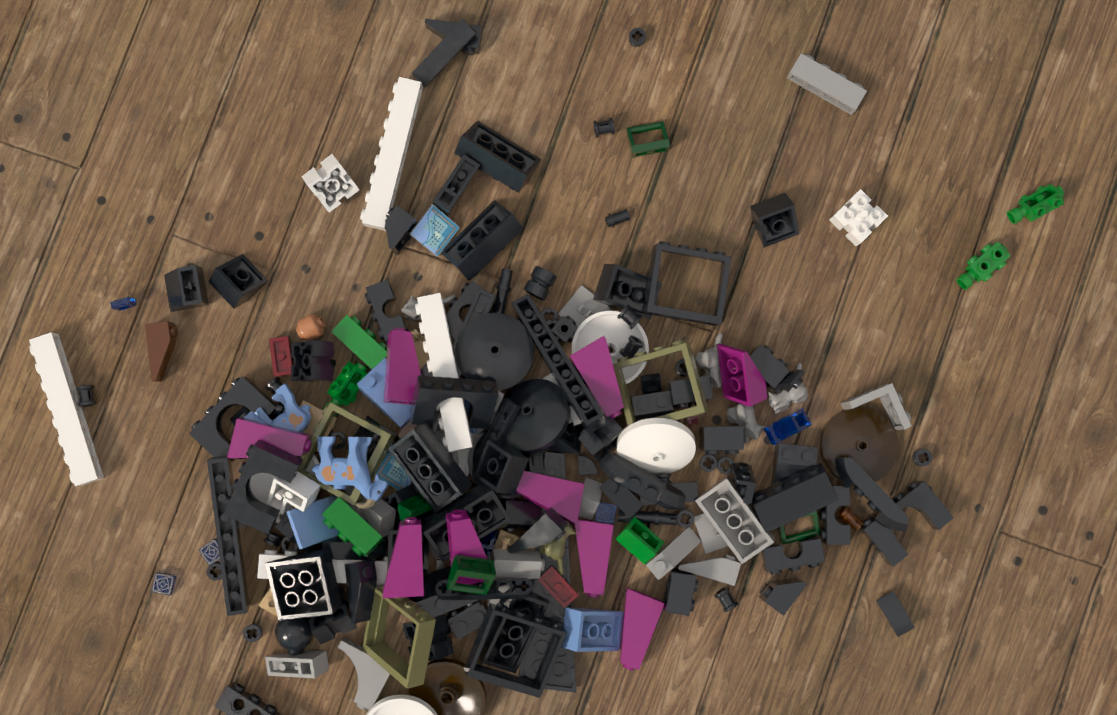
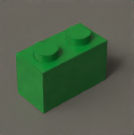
[615,517,664,565]

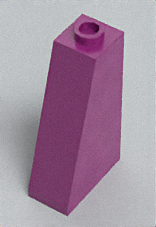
[384,328,421,405]
[570,336,624,419]
[227,418,312,458]
[515,471,585,523]
[446,510,495,585]
[383,517,424,598]
[574,519,614,598]
[620,587,665,671]

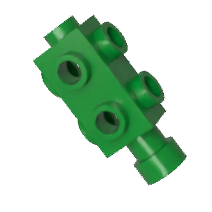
[1007,184,1064,224]
[956,242,1011,290]
[323,361,368,417]

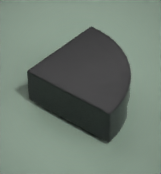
[578,456,598,475]

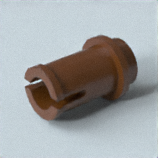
[838,507,863,531]

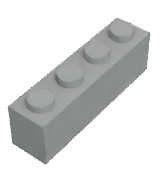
[787,53,867,115]

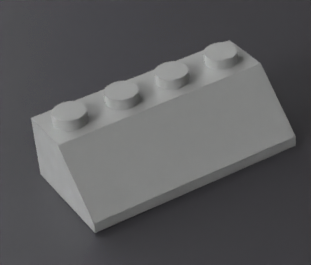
[695,475,775,564]

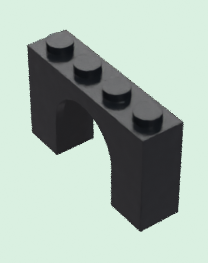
[410,375,499,429]
[189,376,277,461]
[224,440,303,534]
[860,480,954,567]

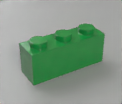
[331,315,387,369]
[322,497,383,558]

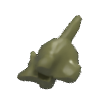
[538,520,576,575]

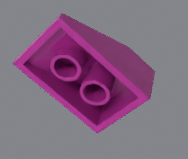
[717,343,767,407]

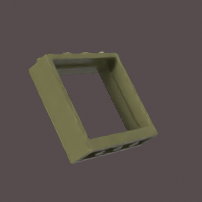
[613,340,709,426]
[298,402,396,506]
[362,584,436,689]

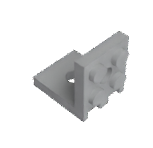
[840,383,911,430]

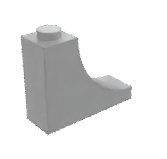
[487,549,545,607]
[338,638,391,711]

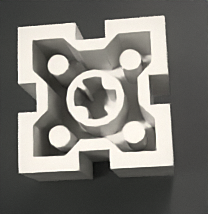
[301,154,359,212]
[829,189,888,246]

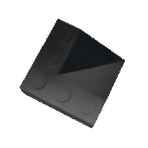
[265,549,342,620]

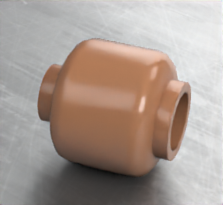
[296,314,326,341]

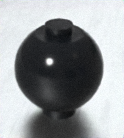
[275,617,314,655]

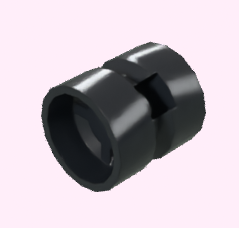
[523,266,557,301]

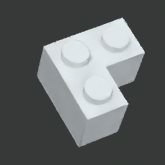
[267,472,321,515]

